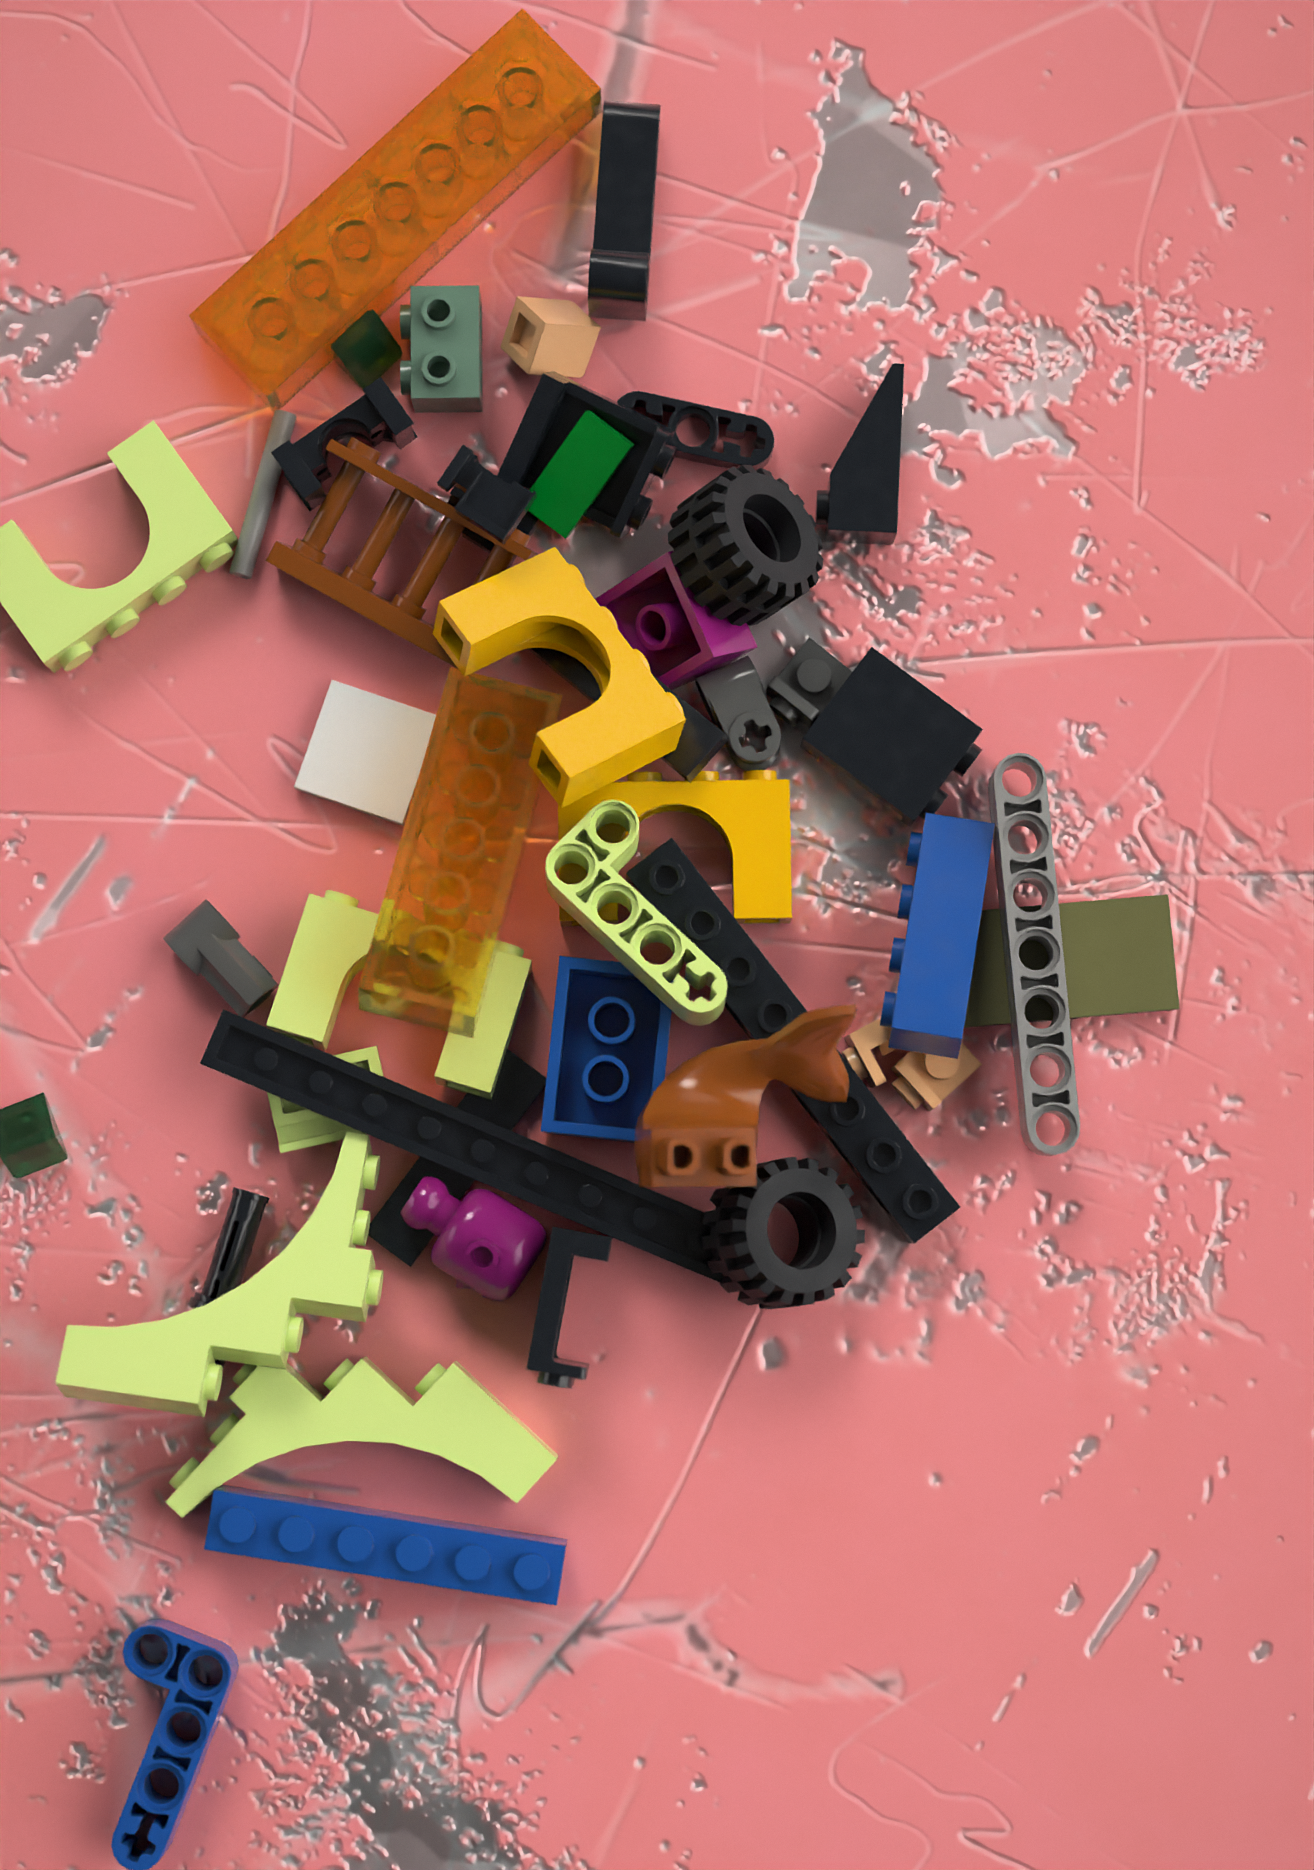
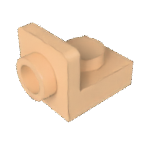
[841,1018,896,1088]
[891,1042,982,1111]

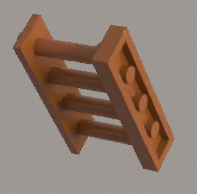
[265,437,538,674]

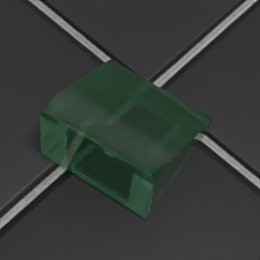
[331,309,403,389]
[0,1092,68,1178]

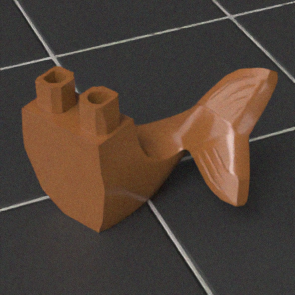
[634,1005,858,1187]

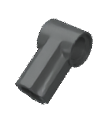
[163,899,279,1018]

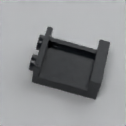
[497,371,678,538]
[800,647,983,827]
[526,1227,613,1389]

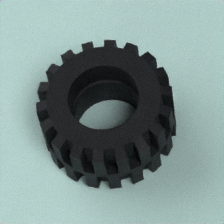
[668,465,823,626]
[702,1157,865,1309]

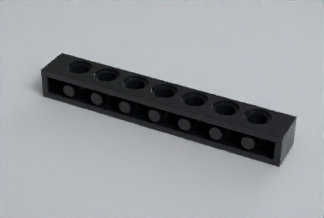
[626,838,960,1243]

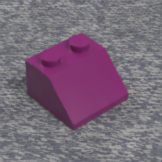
[595,551,757,690]

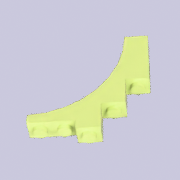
[55,1132,384,1417]
[165,1356,559,1518]

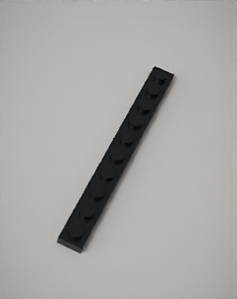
[200,1009,725,1282]

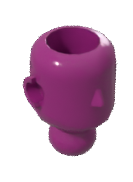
[400,1176,547,1302]

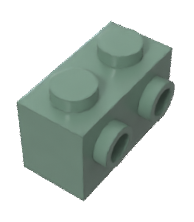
[400,285,483,413]

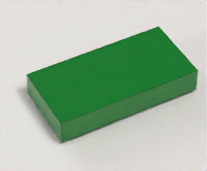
[528,410,635,539]

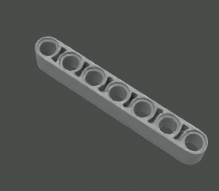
[988,753,1080,1156]

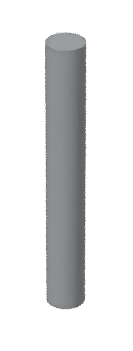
[229,410,297,579]

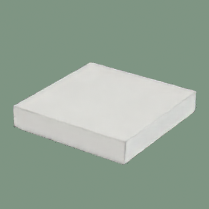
[294,680,441,826]

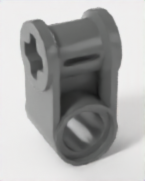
[695,656,781,771]

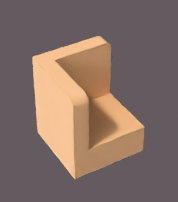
[500,296,601,378]

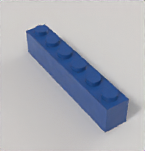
[204,1485,568,1606]

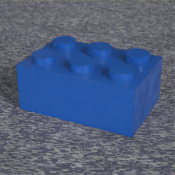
[541,956,675,1143]

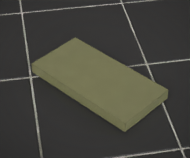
[964,894,1180,1028]

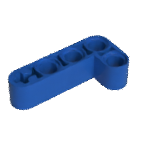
[111,1618,239,1870]

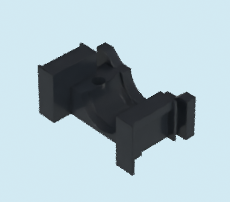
[271,377,418,511]
[437,445,541,568]

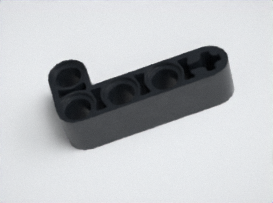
[588,101,661,321]

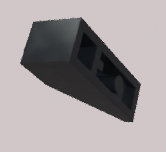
[815,363,904,545]

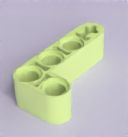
[545,799,728,1026]

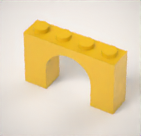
[433,547,686,808]
[558,770,792,927]

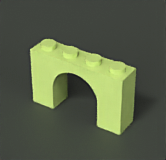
[0,420,238,673]
[266,890,532,1100]

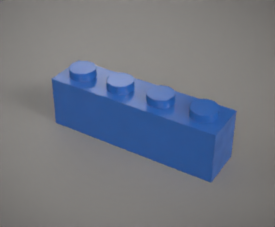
[880,813,995,1059]

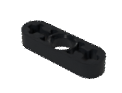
[617,391,774,470]

